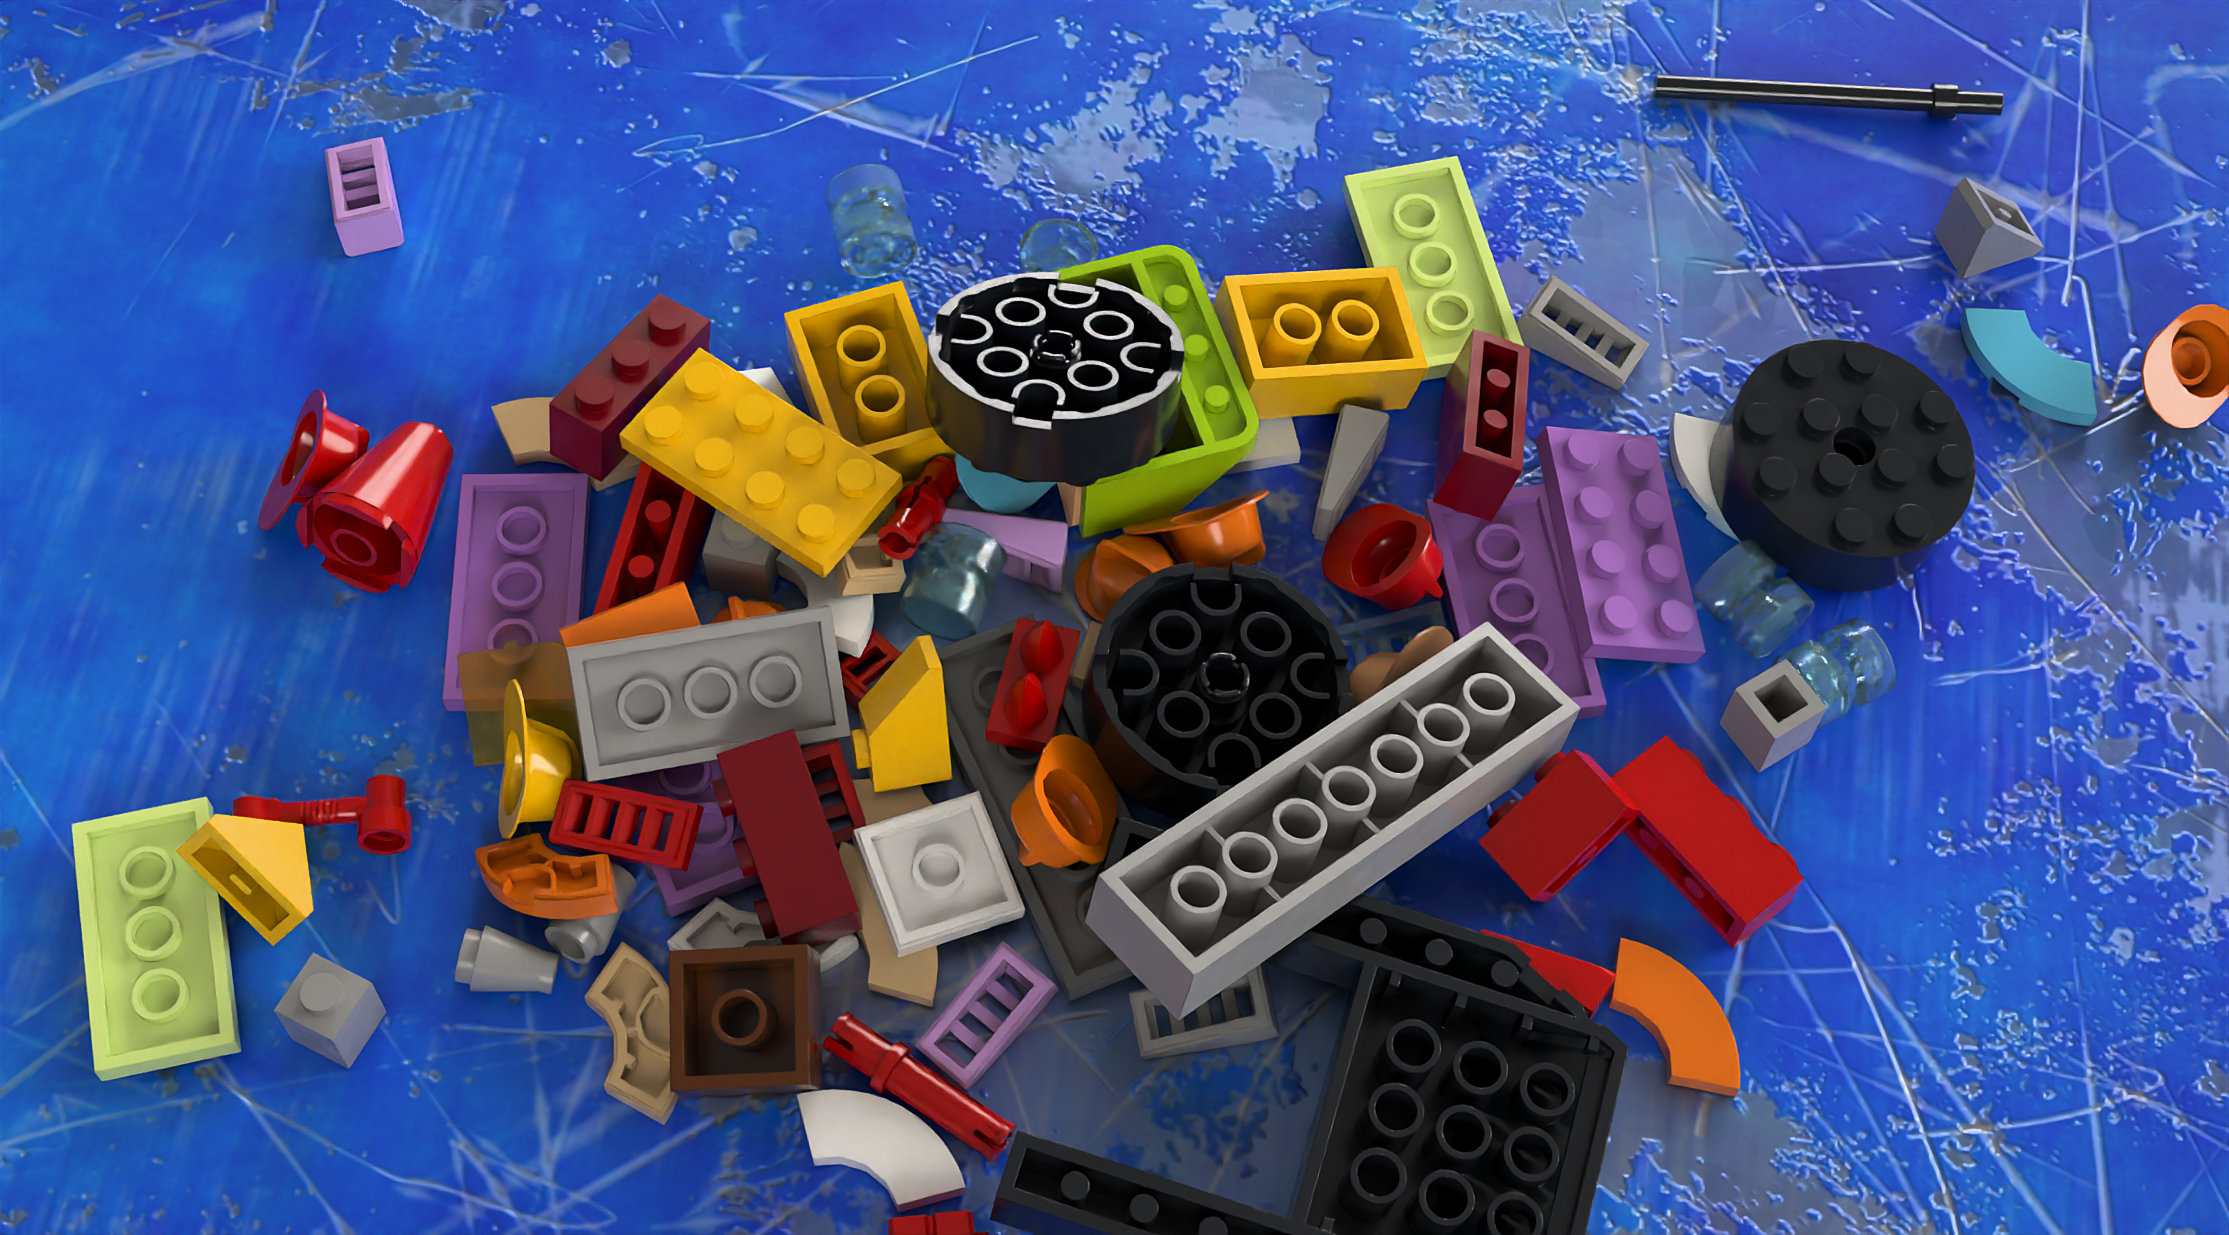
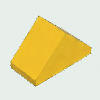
[176,814,314,946]

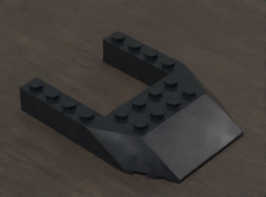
[990,816,1629,1235]

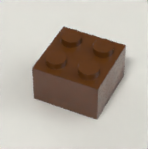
[669,944,823,1097]

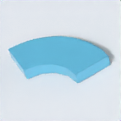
[1959,308,2097,426]

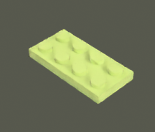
[1342,156,1524,381]
[72,797,241,1082]

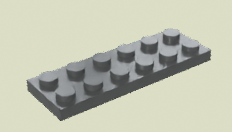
[936,613,1134,1002]

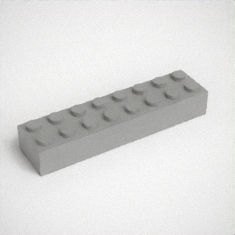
[1085,621,1581,1021]

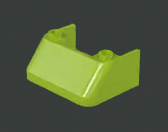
[1052,245,1259,538]

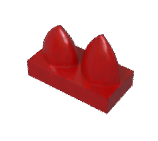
[986,617,1081,754]

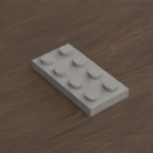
[565,605,851,782]

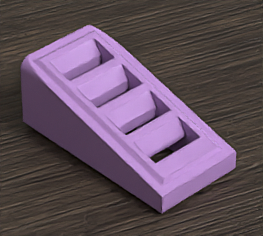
[324,137,404,257]
[941,508,1068,593]
[915,941,1059,1091]

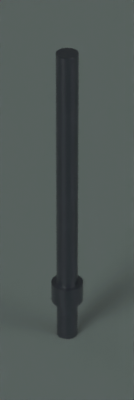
[1653,74,2004,119]

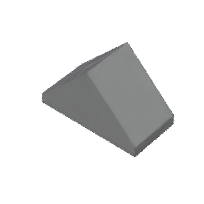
[1934,177,2044,279]

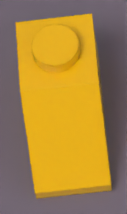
[850,634,952,792]

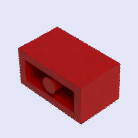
[1478,749,1643,903]

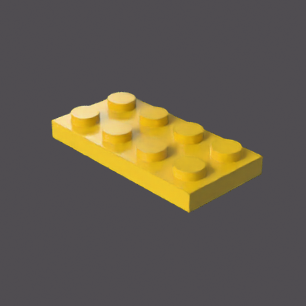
[619,347,902,578]

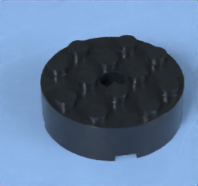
[926,272,1184,487]
[1709,339,1976,592]
[1082,562,1354,821]

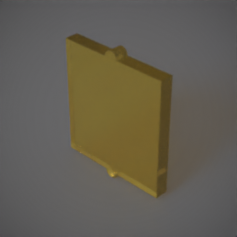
[456,639,581,767]

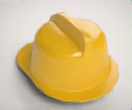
[498,679,582,839]

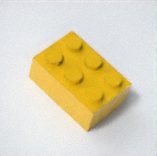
[1212,266,1429,419]
[784,280,956,482]

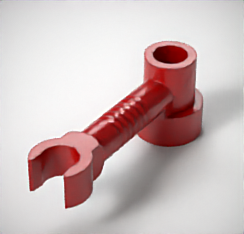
[232,775,412,855]

